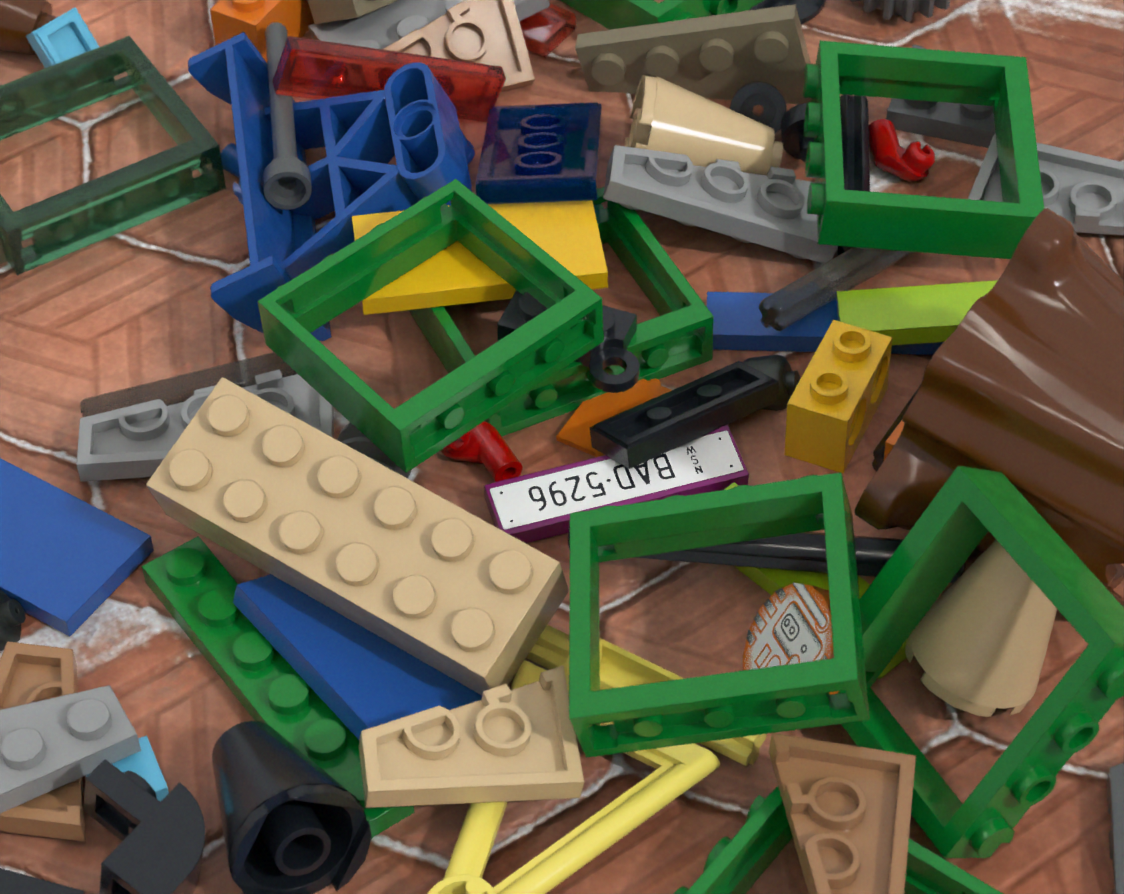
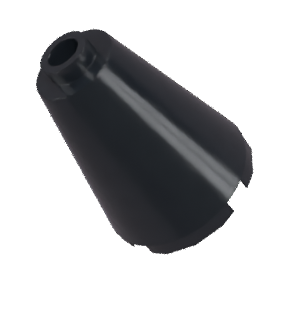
[212,721,372,894]

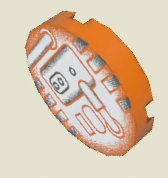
[743,583,839,695]

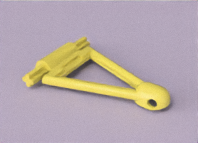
[427,625,767,894]

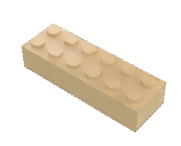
[146,377,569,695]

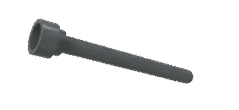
[263,22,312,210]

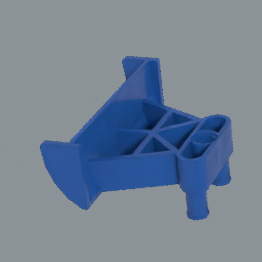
[188,32,475,341]

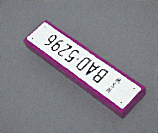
[484,425,749,543]

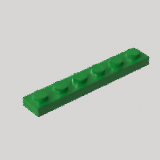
[142,536,415,838]

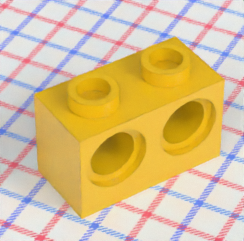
[784,320,892,474]

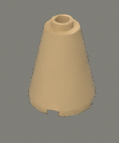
[624,75,783,175]
[905,540,1057,717]

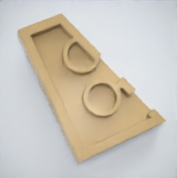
[359,665,584,808]

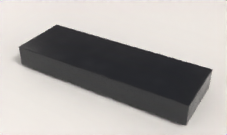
[590,361,780,469]

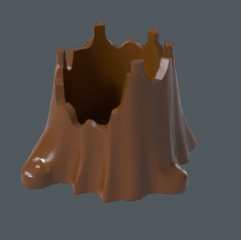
[854,208,1124,607]

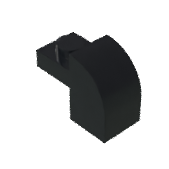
[84,759,205,894]

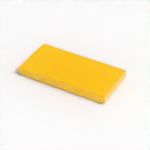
[352,190,608,315]

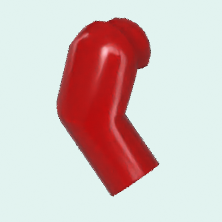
[869,119,935,182]
[441,422,523,482]

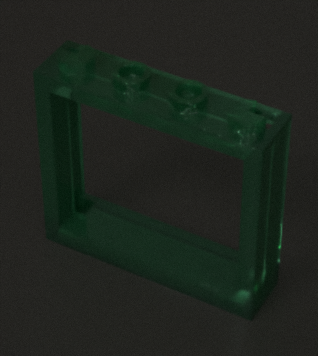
[0,36,226,275]

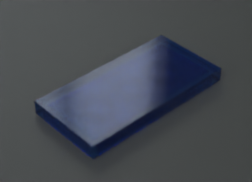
[475,102,602,204]

